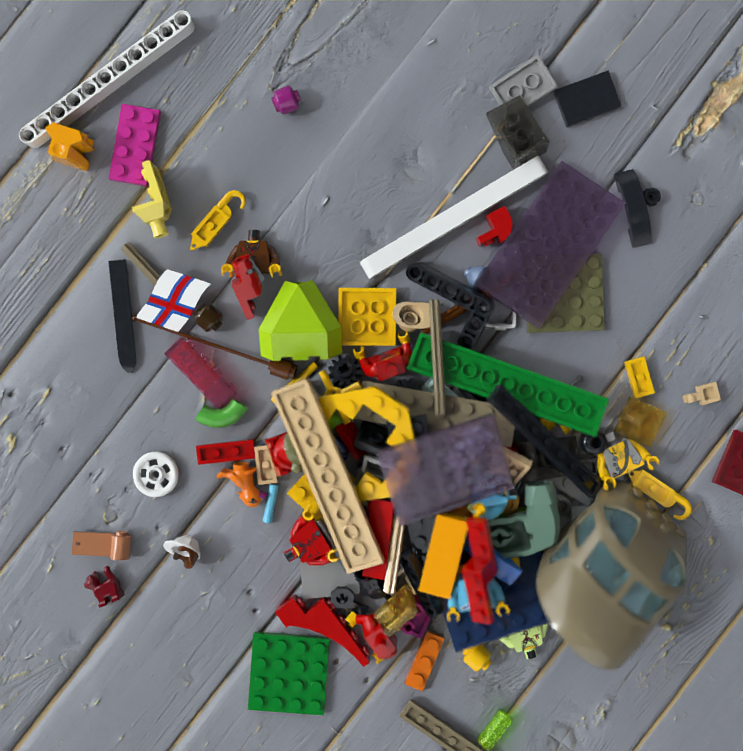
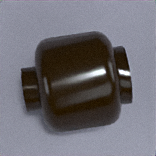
[194,304,223,332]

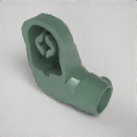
[488,481,560,559]

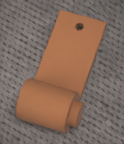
[72,530,131,560]

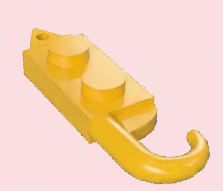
[190,190,246,251]
[627,469,692,520]

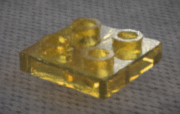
[613,396,666,447]
[374,584,418,637]

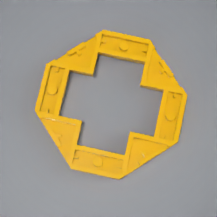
[318,386,421,502]

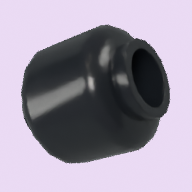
[579,431,607,455]

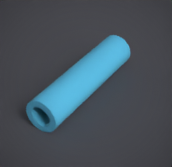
[263,484,279,523]

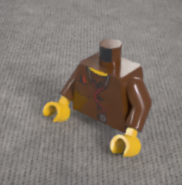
[221,230,282,278]

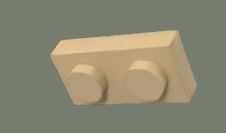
[254,445,278,485]

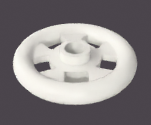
[133,452,179,497]

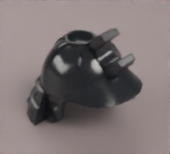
[353,569,399,602]

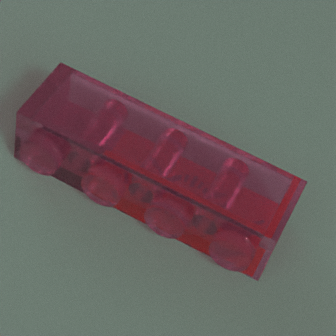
[164,338,237,409]

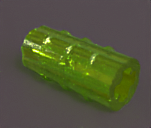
[477,708,513,751]

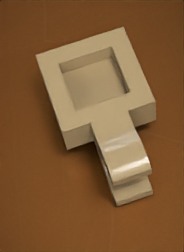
[682,382,721,405]

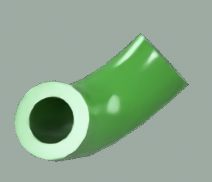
[195,398,248,428]

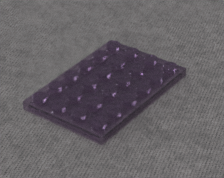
[376,413,514,526]

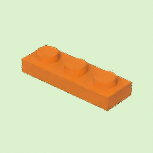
[405,629,445,692]

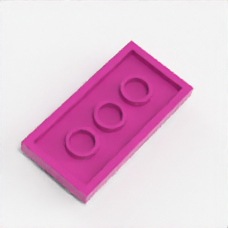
[109,104,161,187]

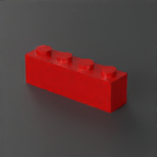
[362,498,399,580]

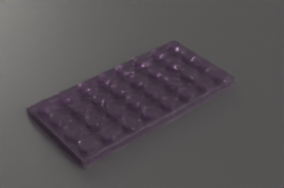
[475,161,626,329]

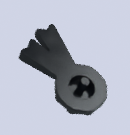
[330,586,369,624]

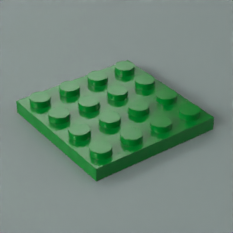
[248,631,330,716]

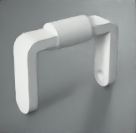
[485,306,516,331]

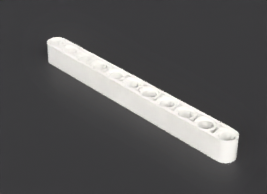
[19,10,195,148]
[360,156,549,279]

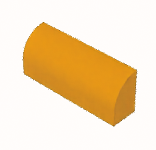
[419,513,468,599]

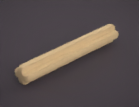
[384,515,406,594]

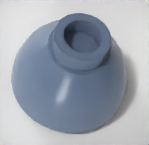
[464,265,490,291]

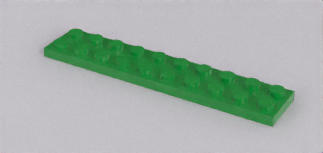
[407,332,609,437]

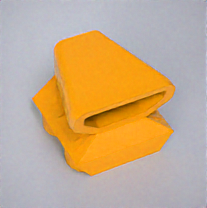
[45,122,95,171]

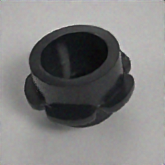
[643,188,661,207]

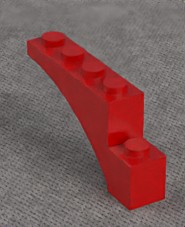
[275,594,371,667]

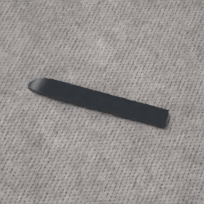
[108,259,136,373]

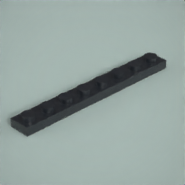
[487,384,603,498]

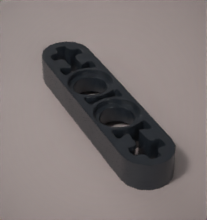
[400,549,443,619]

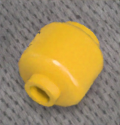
[462,645,492,672]

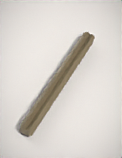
[429,299,446,416]

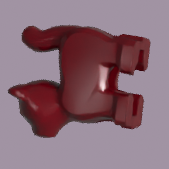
[84,566,125,608]

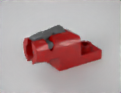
[232,254,264,320]

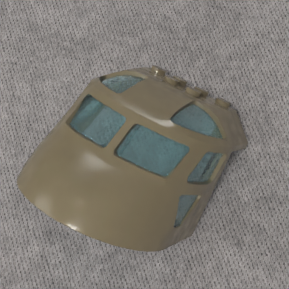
[537,481,687,670]

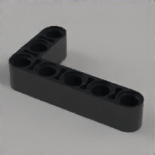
[406,262,495,350]

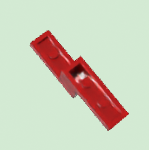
[462,517,498,625]

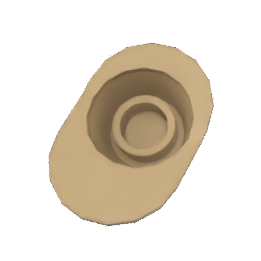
[392,302,431,332]

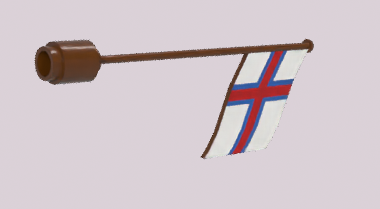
[132,269,298,380]

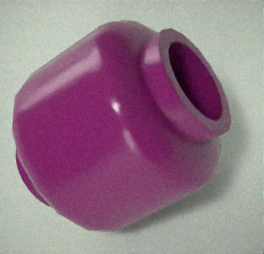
[271,85,301,115]

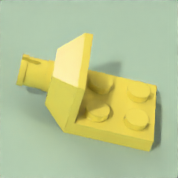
[132,160,172,239]

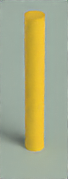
[271,362,319,404]

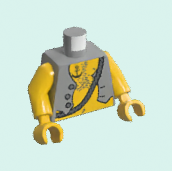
[597,431,659,490]

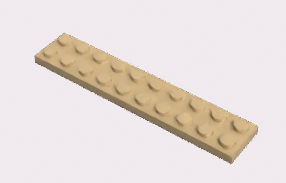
[271,377,385,574]

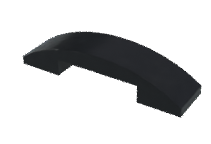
[614,169,652,248]

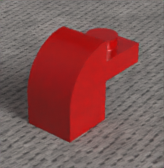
[476,206,512,247]

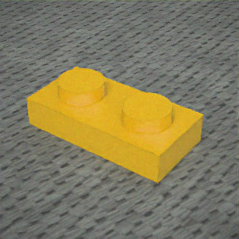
[624,356,655,398]

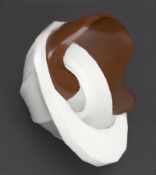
[163,535,201,569]

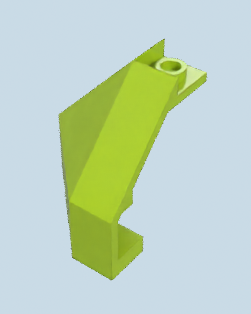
[258,280,342,361]

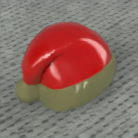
[273,433,302,473]

